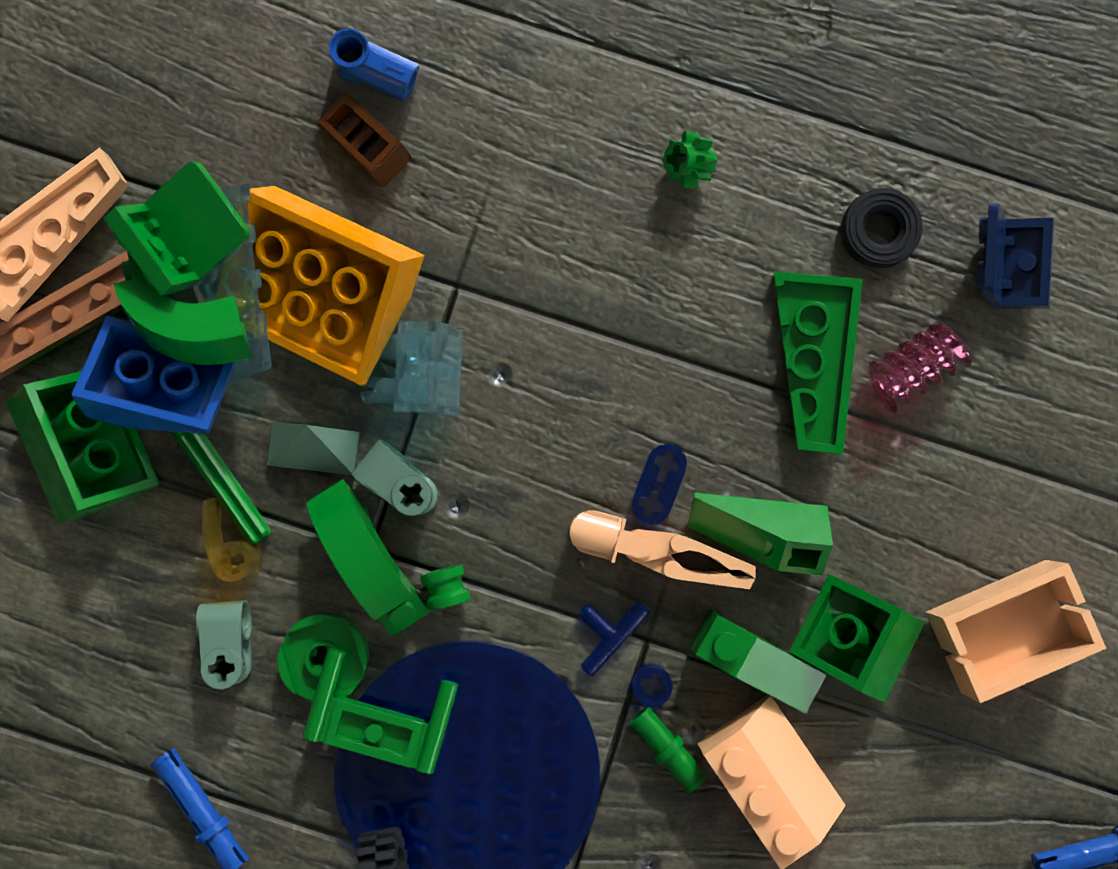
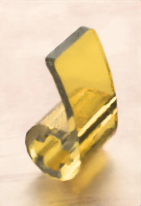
[202,498,263,582]

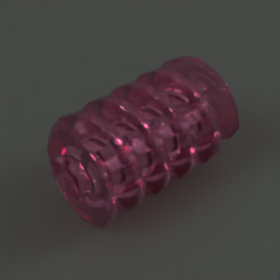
[868,321,972,413]

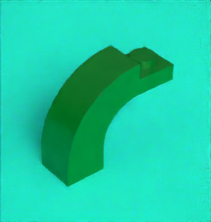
[113,251,252,365]
[306,479,430,636]

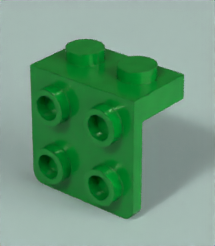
[103,162,250,296]

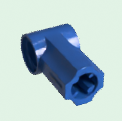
[329,28,419,102]

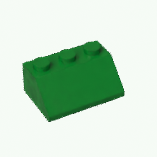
[6,371,160,525]

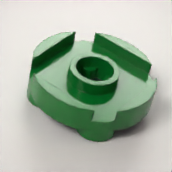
[277,613,370,702]

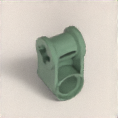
[352,438,439,516]
[196,600,253,690]

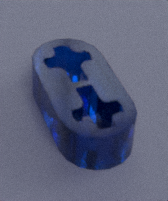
[630,444,687,525]

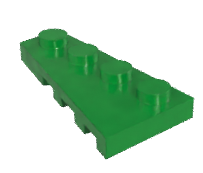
[773,271,863,455]

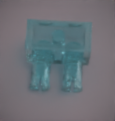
[361,321,463,416]

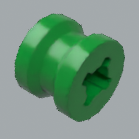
[420,564,471,610]

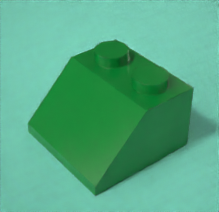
[789,574,925,703]

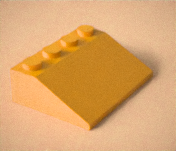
[217,186,425,386]

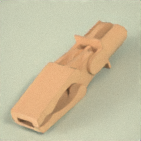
[569,510,756,589]

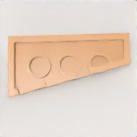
[0,147,129,322]

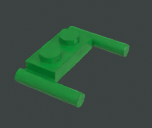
[303,648,458,774]

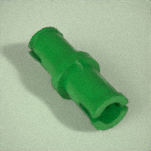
[628,705,709,794]

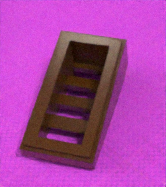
[315,91,411,187]

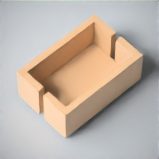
[926,560,1106,703]

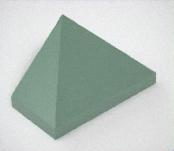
[267,422,361,475]

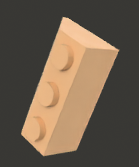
[697,694,846,869]

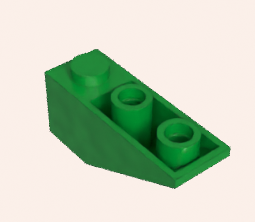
[688,492,833,576]

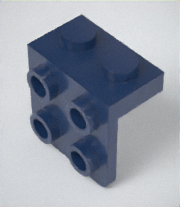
[976,204,1054,309]

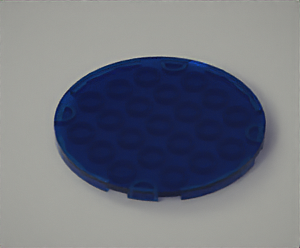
[334,640,601,869]

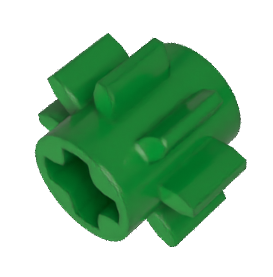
[662,131,718,189]

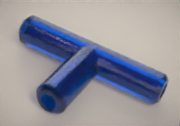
[578,602,650,676]

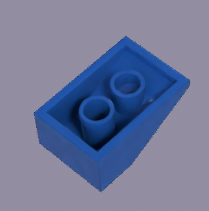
[71,316,237,434]

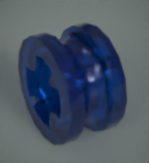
[631,663,673,707]

